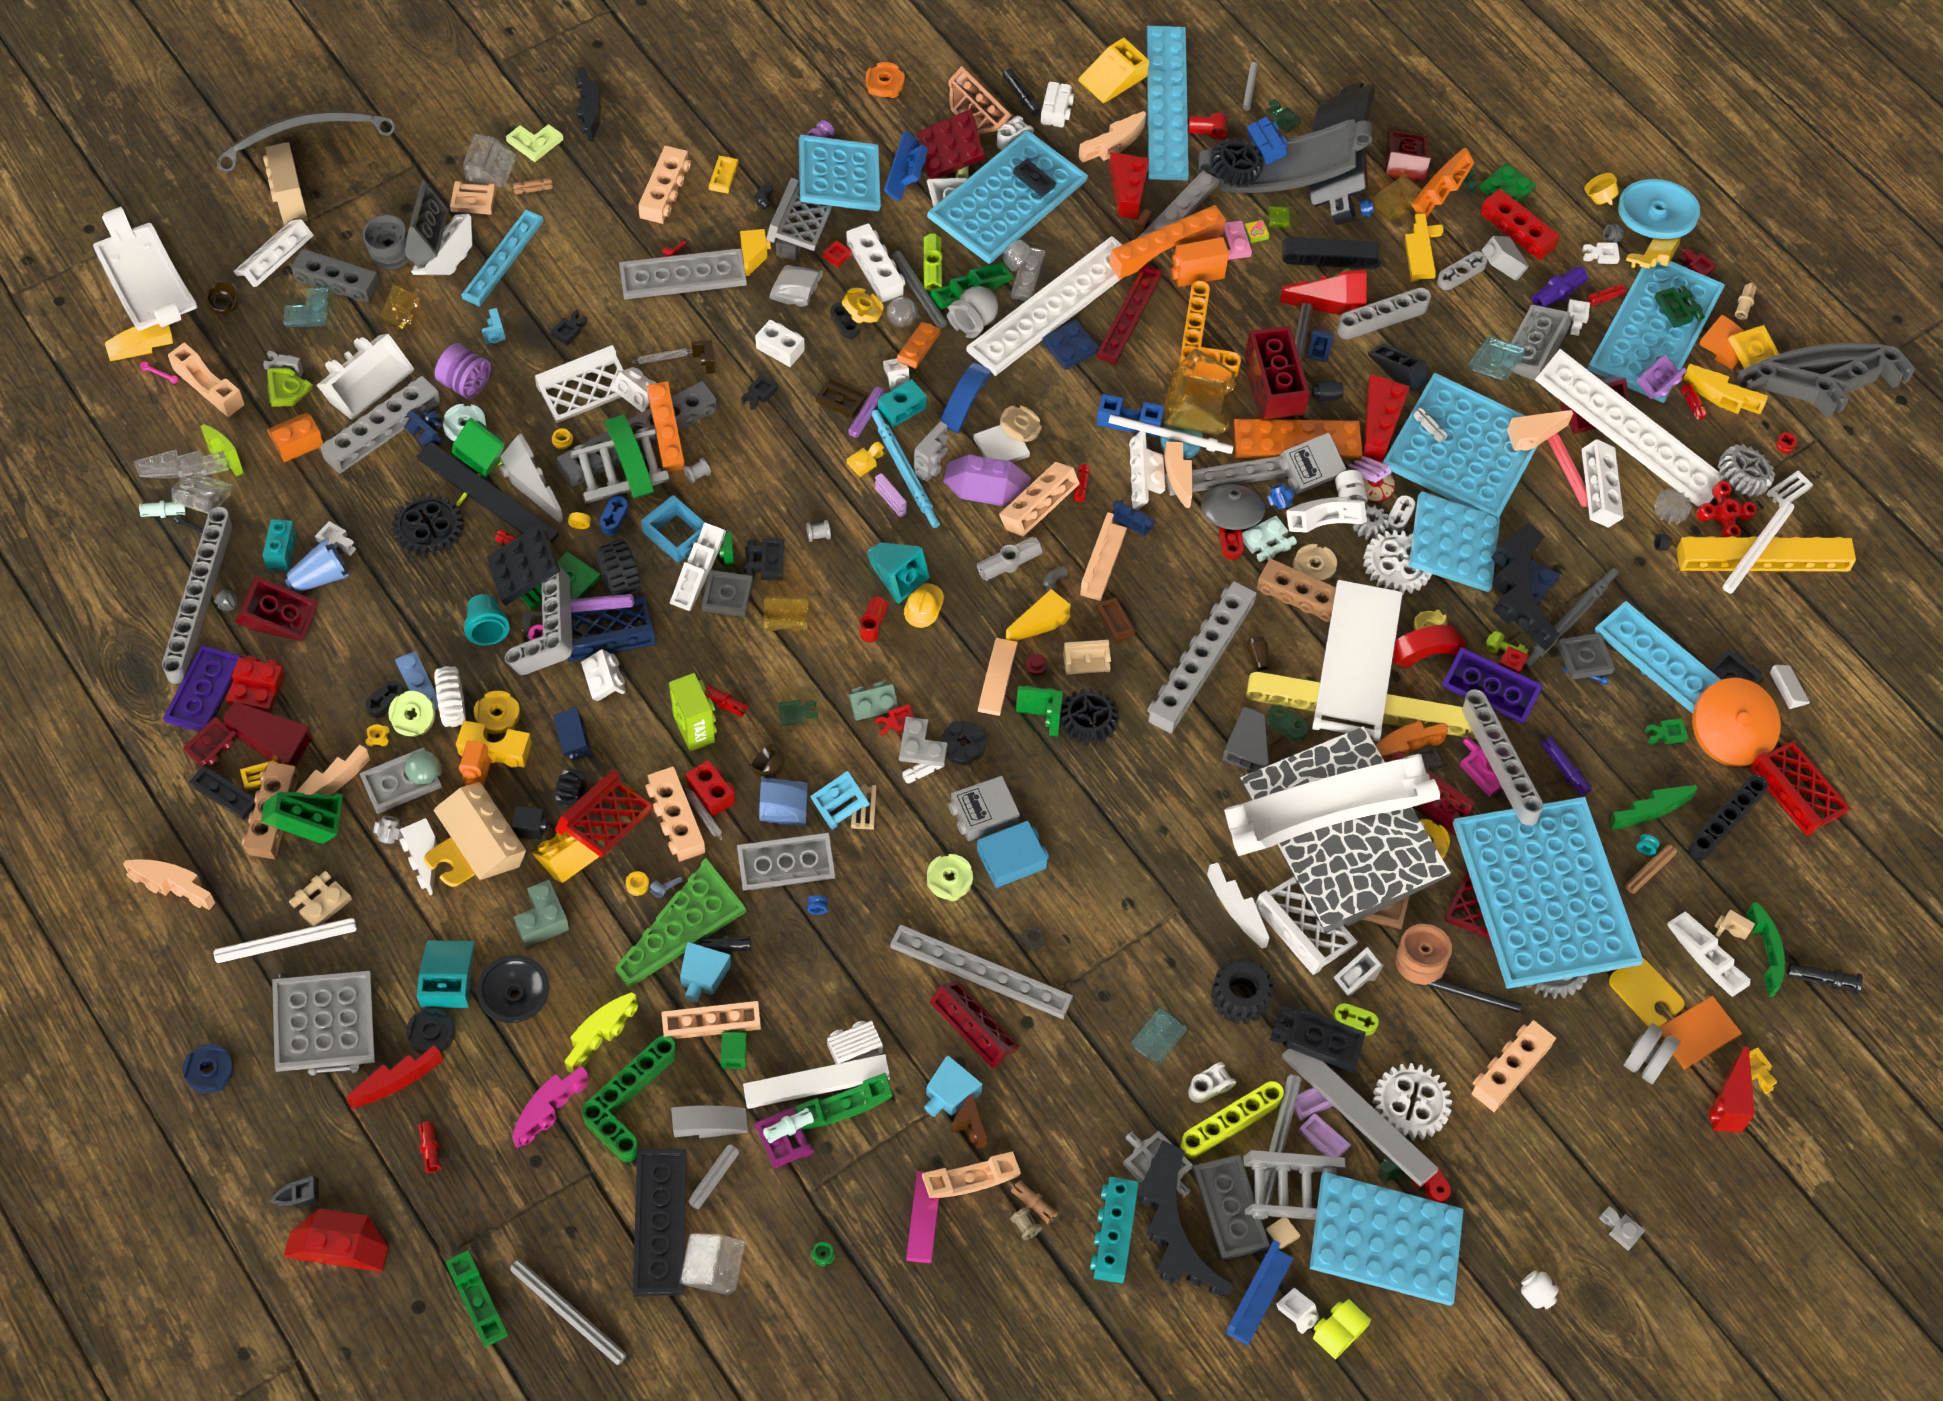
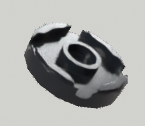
[406,1008,455,1054]

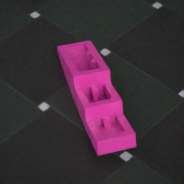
[906,1171,939,1263]

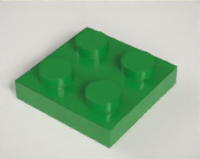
[1480,163,1537,203]

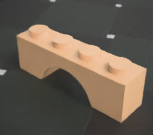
[168,343,244,417]

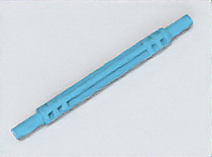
[871,410,940,528]

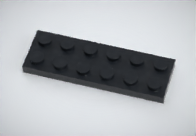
[633,1149,687,1296]

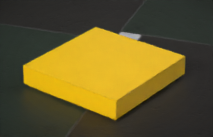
[1728,325,1779,369]

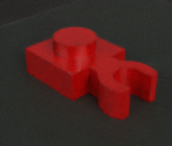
[875,704,915,736]

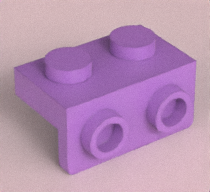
[1636,354,1687,400]

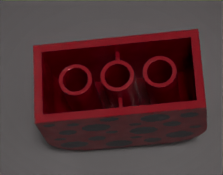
[1245,326,1310,420]

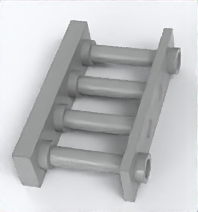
[570,427,669,504]
[1243,1150,1345,1220]

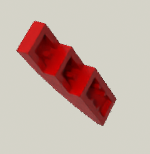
[346,1045,443,1109]

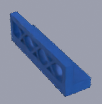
[1226,1240,1294,1345]

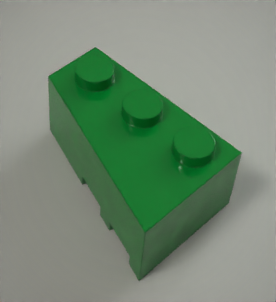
[261,792,343,844]

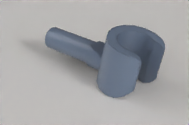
[650,877,682,898]

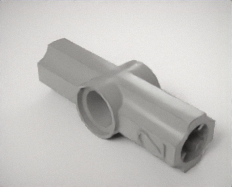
[977,537,1042,581]

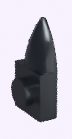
[270,1175,319,1208]

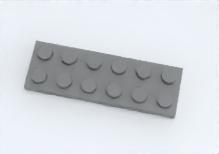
[619,248,747,300]

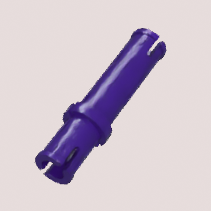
[1541,737,1592,797]

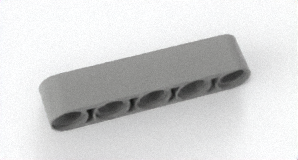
[1337,288,1431,339]

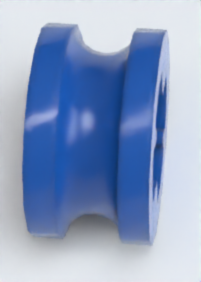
[807,895,828,915]

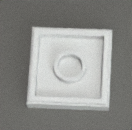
[974,425,1030,463]

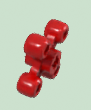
[1696,481,1757,538]

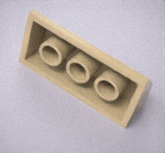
[434,782,526,880]

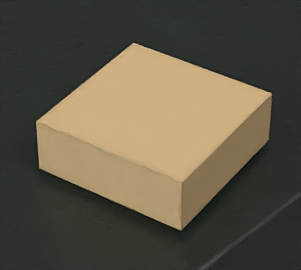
[1265,1217,1300,1251]

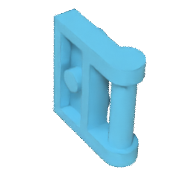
[810,771,870,830]

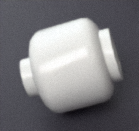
[1521,1270,1559,1309]

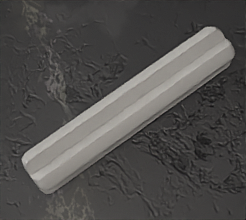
[688,1144,739,1209]

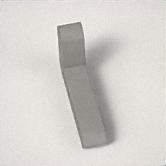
[505,566,573,675]

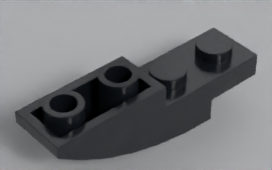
[575,67,601,141]

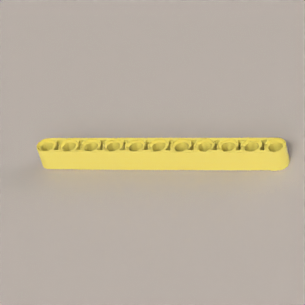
[1246,672,1476,739]

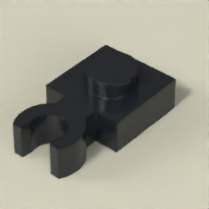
[551,310,587,346]
[741,374,778,410]

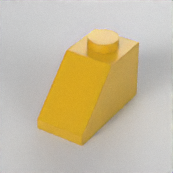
[740,229,771,276]

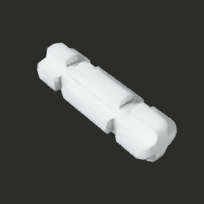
[902,763,945,783]

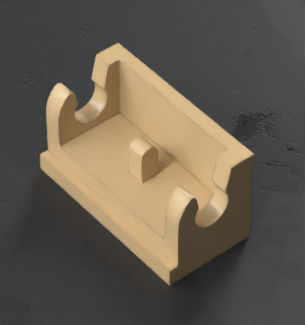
[1063,640,1111,675]

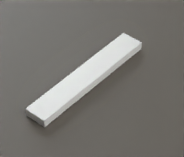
[743,1054,890,1109]

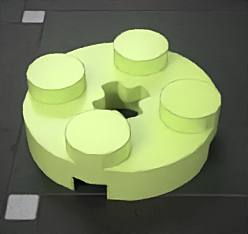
[389,691,435,737]
[927,854,973,901]

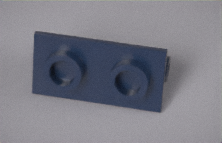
[1111,500,1156,537]

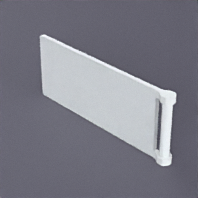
[1312,580,1402,742]

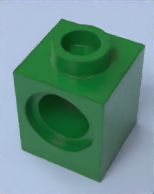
[721,1030,747,1069]

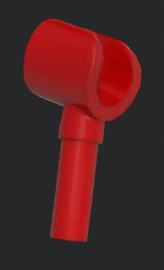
[662,240,687,257]

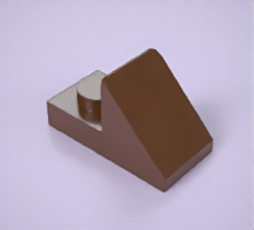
[951,1095,987,1150]

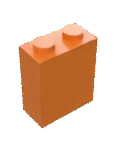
[1170,237,1229,287]

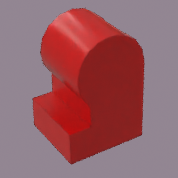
[1411,1163,1451,1203]

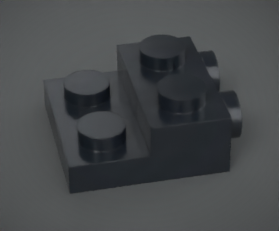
[1709,649,1763,685]

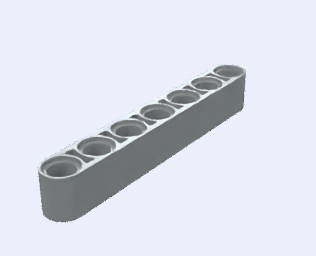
[1462,689,1543,825]

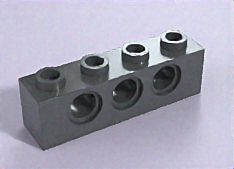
[291,249,380,303]

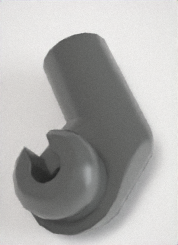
[1042,566,1068,592]

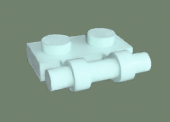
[1242,516,1297,562]

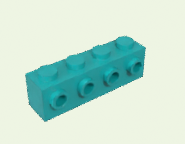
[1090,1177,1139,1284]

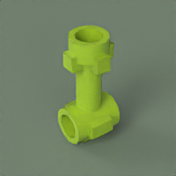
[1486,631,1529,654]

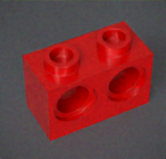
[686,760,736,817]

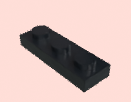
[189,766,256,821]

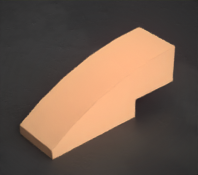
[1164,442,1192,508]

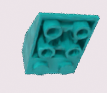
[417,941,475,1008]

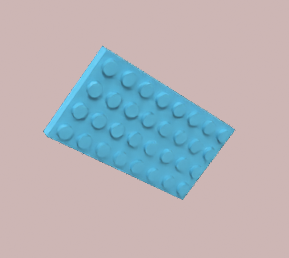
[927,130,1088,264]
[1587,261,1725,403]

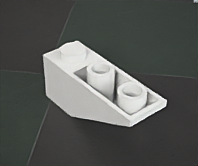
[399,818,437,895]

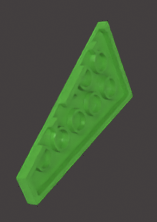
[615,858,746,989]

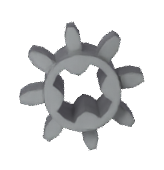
[373,816,404,844]

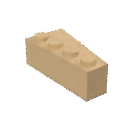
[263,142,308,226]

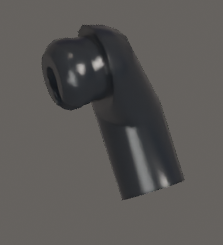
[755,183,774,210]

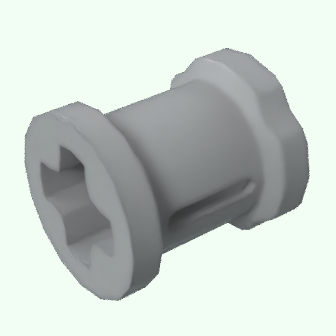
[683,458,711,484]
[806,520,831,542]

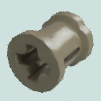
[1010,1207,1042,1241]

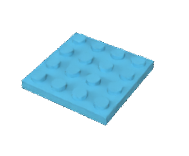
[799,135,881,212]
[1409,491,1500,592]

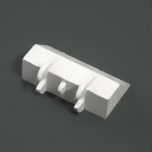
[317,334,414,420]

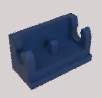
[553,707,593,760]

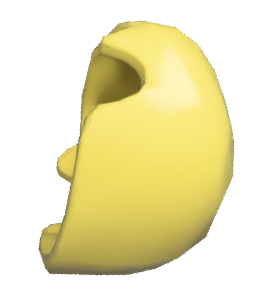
[1414,610,1447,630]

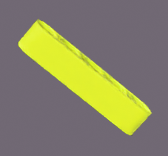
[1180,1081,1284,1159]

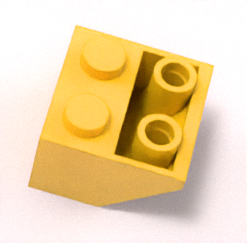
[533,830,599,883]

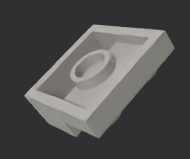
[914,421,948,482]

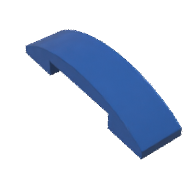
[940,362,991,433]

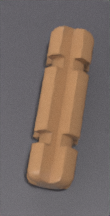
[513,178,553,194]

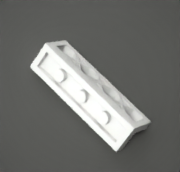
[233,219,314,287]

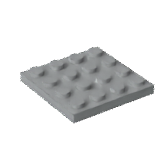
[272,971,375,1072]

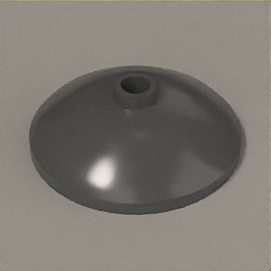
[1201,484,1265,530]

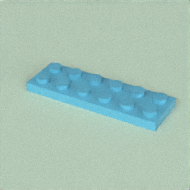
[1595,601,1721,714]

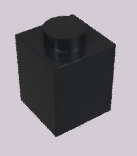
[511,806,548,840]

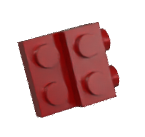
[226,656,285,713]

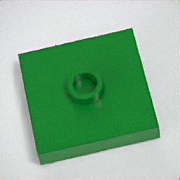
[539,552,601,599]

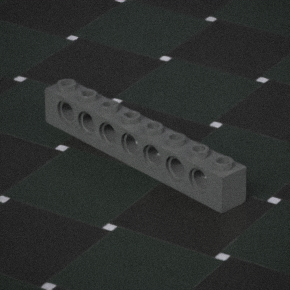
[556,381,717,488]

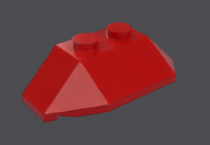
[284,1209,389,1272]

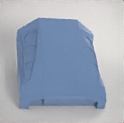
[759,776,808,826]

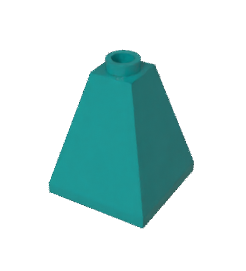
[867,543,930,604]

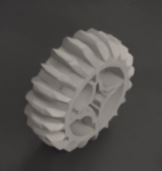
[1717,444,1775,497]

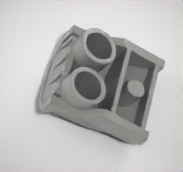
[769,265,823,307]

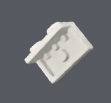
[612,367,656,412]
[581,649,626,702]

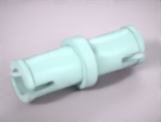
[139,500,186,518]
[763,1108,814,1143]

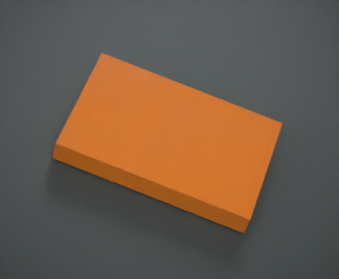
[1660,996,1742,1070]

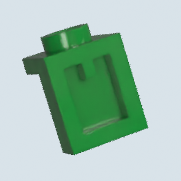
[720,532,734,566]

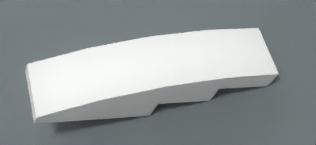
[669,523,726,611]
[1207,863,1269,949]
[1668,912,1750,997]

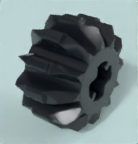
[555,769,587,808]

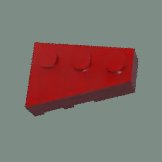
[1108,152,1149,220]

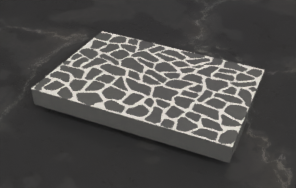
[1240,726,1451,934]

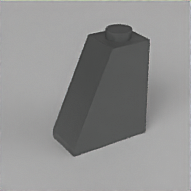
[1222,707,1268,772]

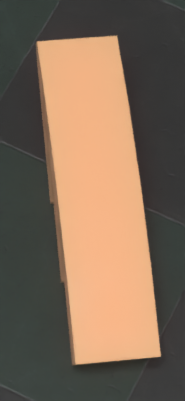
[978,638,1018,716]
[296,745,370,795]

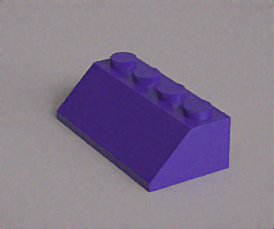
[1442,647,1543,725]

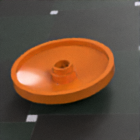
[1692,678,1781,767]

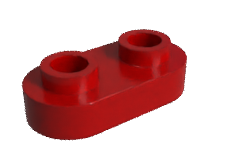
[1219,527,1244,560]

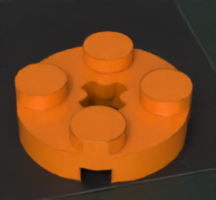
[866,62,905,98]

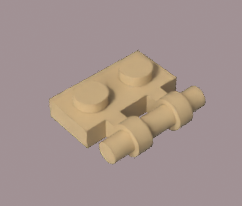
[289,871,352,927]

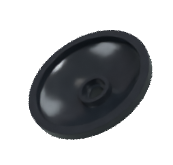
[477,955,549,1023]

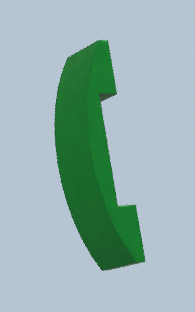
[604,414,654,499]
[1746,902,1785,997]
[795,1073,893,1130]
[445,1250,508,1347]

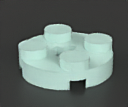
[443,404,487,441]

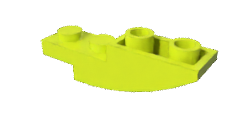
[565,993,638,1073]

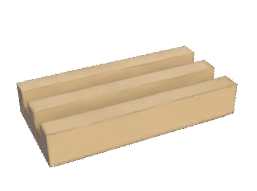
[851,784,876,829]

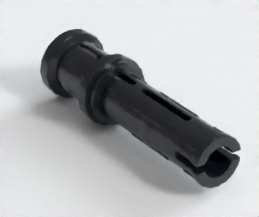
[1787,963,1863,994]

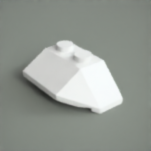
[411,214,472,275]

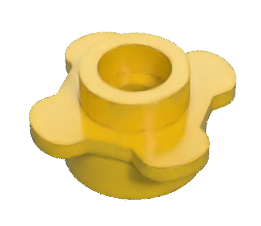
[366,724,390,747]

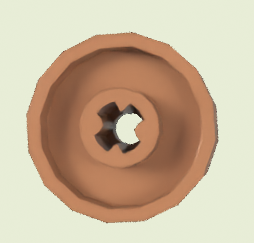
[1395,924,1452,985]

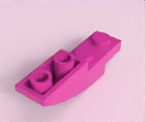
[512,1066,589,1149]

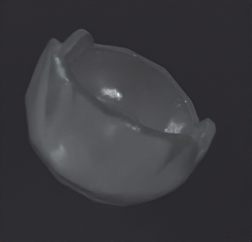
[1002,240,1031,271]
[886,297,918,327]

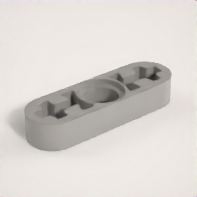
[1437,251,1488,290]

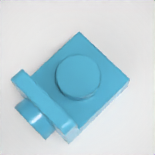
[482,308,506,344]

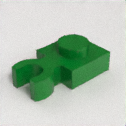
[1645,718,1688,745]

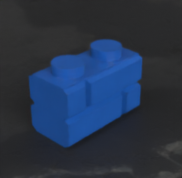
[1247,116,1288,165]

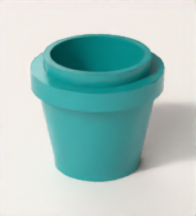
[464,594,509,646]

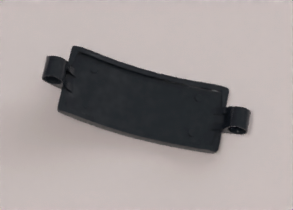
[1310,82,1375,225]

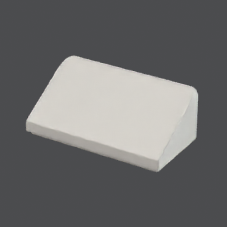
[1770,665,1810,709]

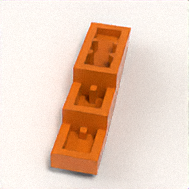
[1412,148,1474,219]

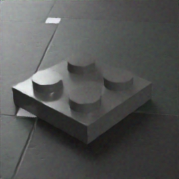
[702,570,753,617]
[1557,633,1615,680]

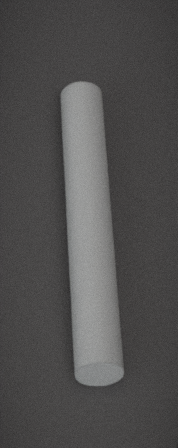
[1243,62,1258,111]

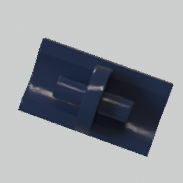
[404,410,444,447]

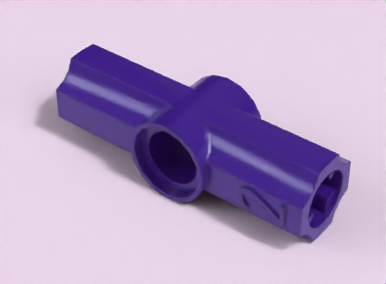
[1531,266,1588,308]

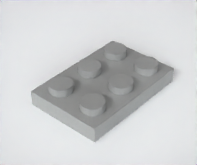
[359,747,442,814]

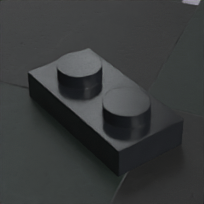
[1013,159,1056,197]

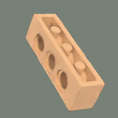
[638,146,691,224]
[999,462,1079,537]
[645,766,705,862]
[662,1001,761,1039]
[1472,1020,1556,1112]

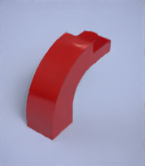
[1392,625,1467,668]

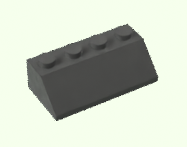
[405,180,449,266]

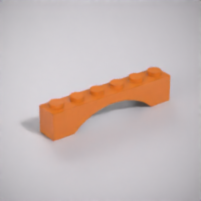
[1109,205,1226,279]

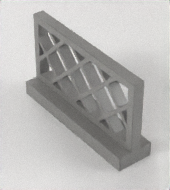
[766,178,833,251]

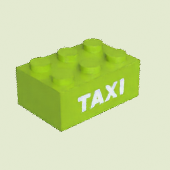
[669,673,717,752]

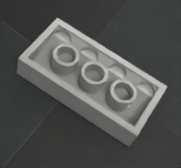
[1501,305,1571,380]
[737,833,835,891]

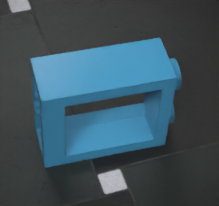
[641,495,705,563]

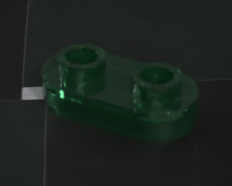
[1267,705,1309,741]

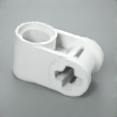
[996,116,1034,150]
[1188,1062,1236,1103]

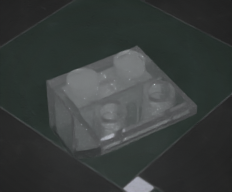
[463,134,516,187]
[680,1234,745,1295]

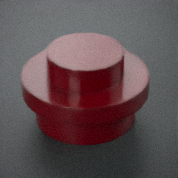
[1025,654,1048,675]

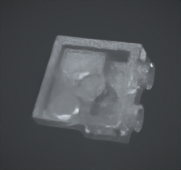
[171,472,233,514]

